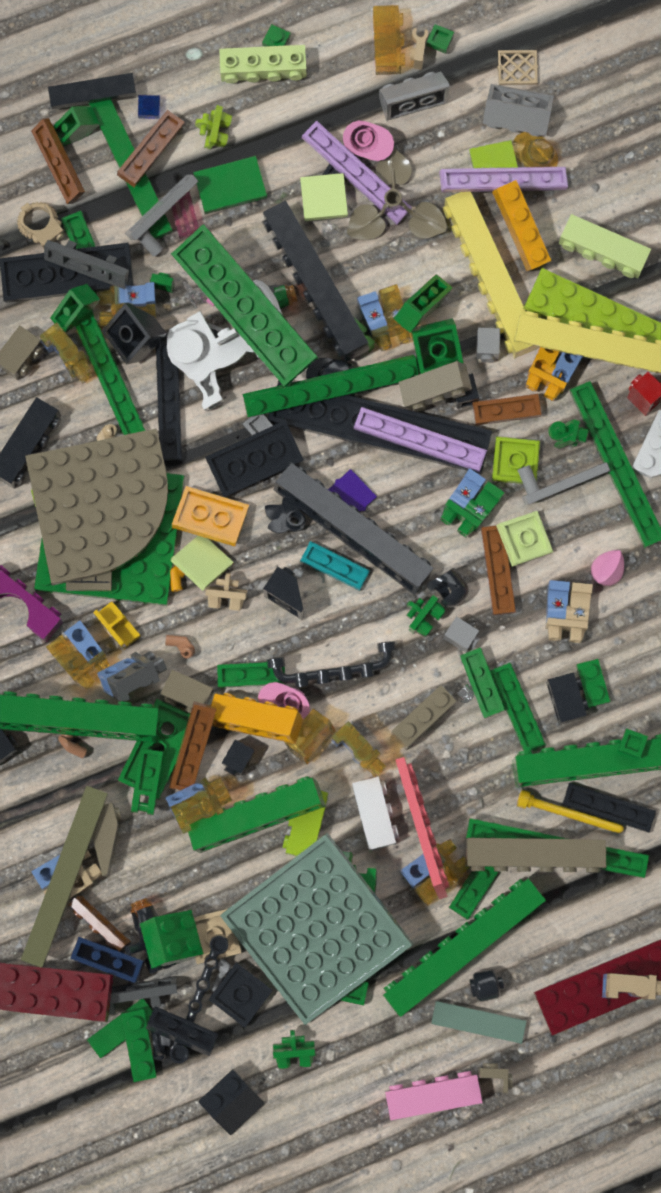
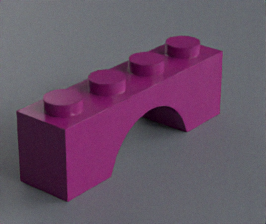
[0,565,64,643]

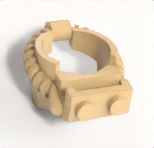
[17,202,65,249]

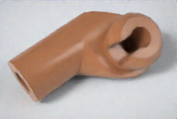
[165,635,195,659]
[58,735,87,759]

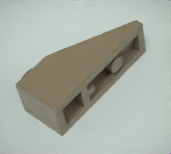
[93,803,122,877]

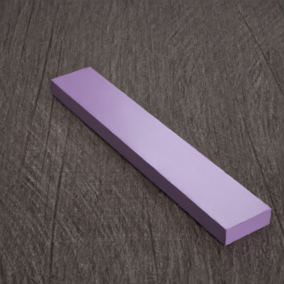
[302,121,412,225]
[439,167,568,192]
[354,407,487,472]

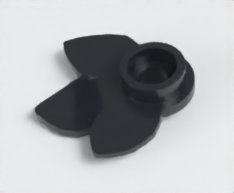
[264,498,306,534]

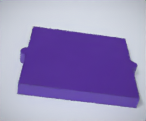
[328,469,377,512]

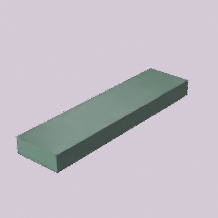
[431,1001,526,1044]

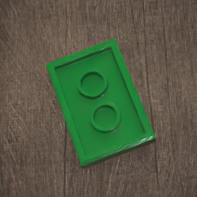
[193,156,267,214]

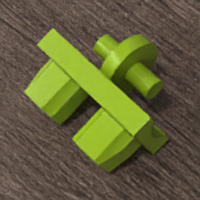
[195,105,232,149]

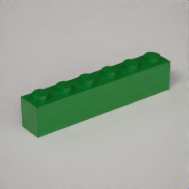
[186,776,326,853]

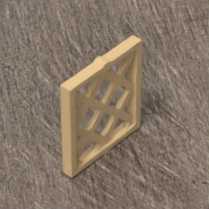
[497,50,538,85]

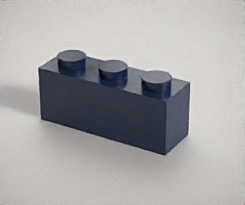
[70,937,145,983]

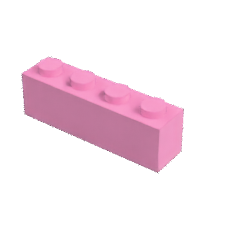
[385,1071,482,1120]

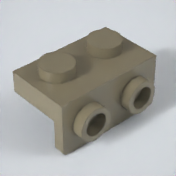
[477,1063,513,1093]

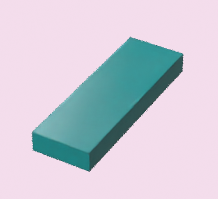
[300,541,370,591]

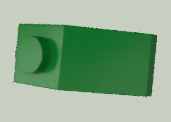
[53,106,100,147]
[50,284,100,334]

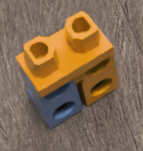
[526,347,583,401]

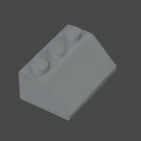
[379,72,450,121]
[482,84,554,137]

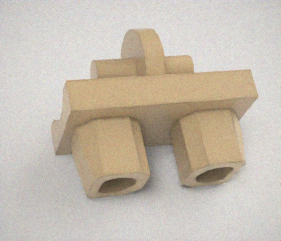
[205,573,248,611]

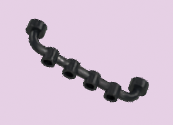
[267,641,396,687]
[170,934,228,1064]

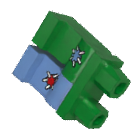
[440,468,505,538]

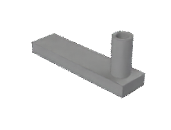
[125,175,198,257]
[518,462,610,505]

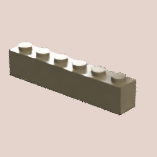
[465,838,606,873]

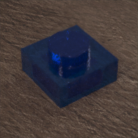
[138,95,160,119]

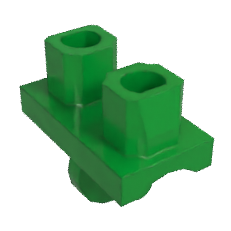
[548,419,588,449]
[406,595,446,637]
[273,1029,315,1069]

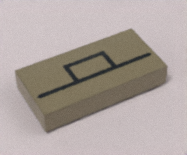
[66,571,112,591]

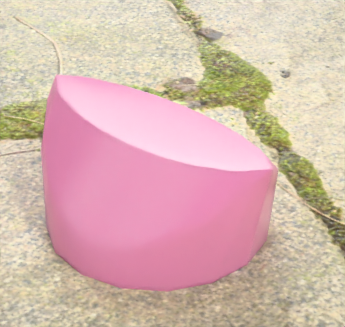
[591,550,624,586]

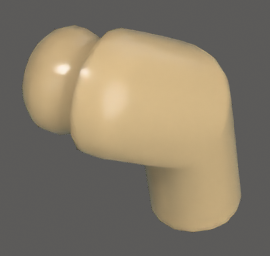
[97,424,117,441]

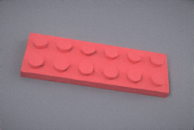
[396,757,450,900]

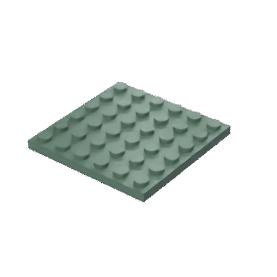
[220,833,413,1025]

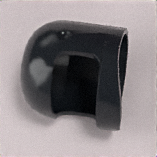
[426,568,469,608]

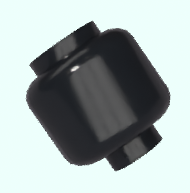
[469,969,504,1002]

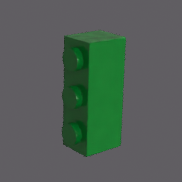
[393,274,453,333]

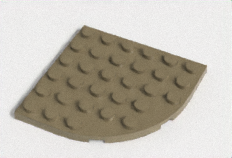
[25,429,168,585]

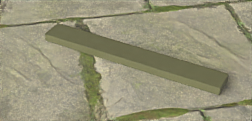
[21,786,108,968]

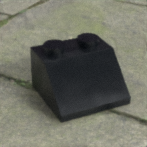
[102,302,167,365]
[263,566,304,620]
[198,1069,265,1136]

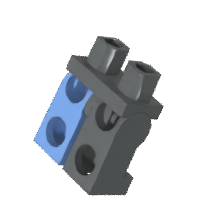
[97,651,167,702]

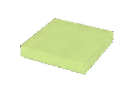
[300,173,348,221]
[496,511,553,567]
[171,536,233,591]

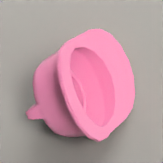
[343,120,394,161]
[258,682,310,722]

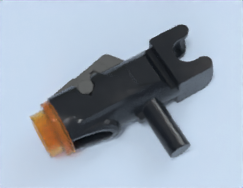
[125,898,176,974]

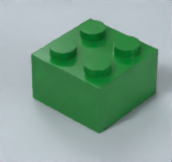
[411,318,464,374]
[140,910,204,969]

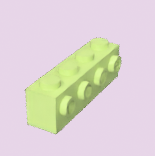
[219,45,307,84]
[559,214,651,279]

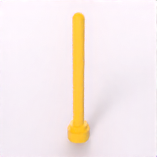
[516,789,624,834]

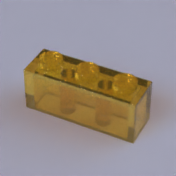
[373,5,405,75]

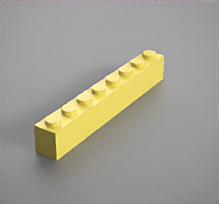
[443,192,539,359]
[514,311,661,374]

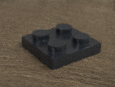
[208,962,273,1028]

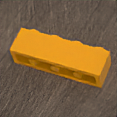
[492,180,551,271]
[211,693,304,744]

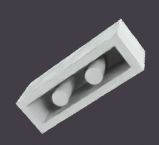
[352,776,399,851]

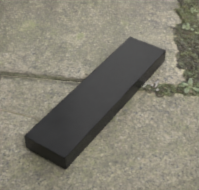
[48,73,136,109]
[562,783,656,833]

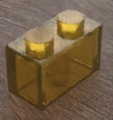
[284,708,336,765]

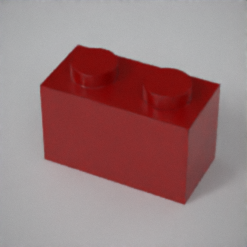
[627,372,661,416]

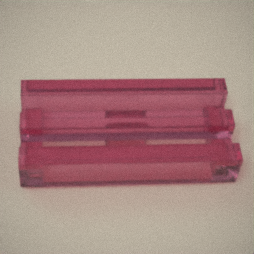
[171,191,199,239]

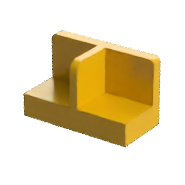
[93,601,141,650]

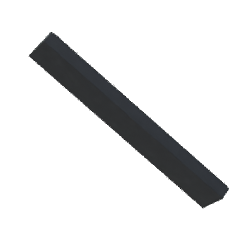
[156,333,182,463]

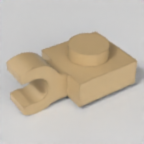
[410,28,428,70]

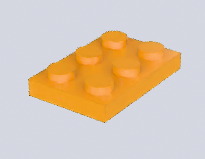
[172,486,249,547]

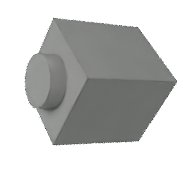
[476,328,500,363]
[443,616,480,653]

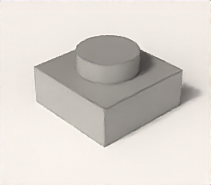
[243,414,273,435]

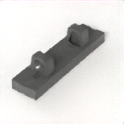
[44,240,129,290]
[109,977,178,1015]

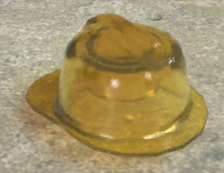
[512,132,558,167]

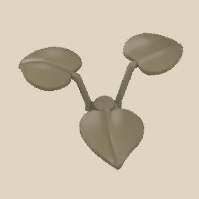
[347,147,447,240]

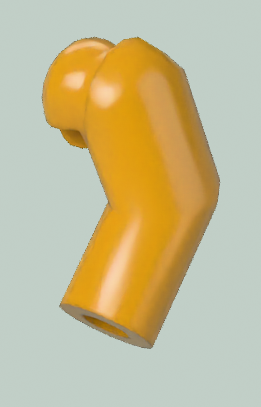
[170,566,185,592]

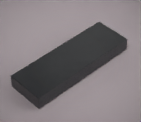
[145,1006,218,1056]

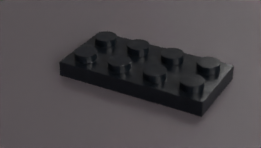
[205,420,304,497]

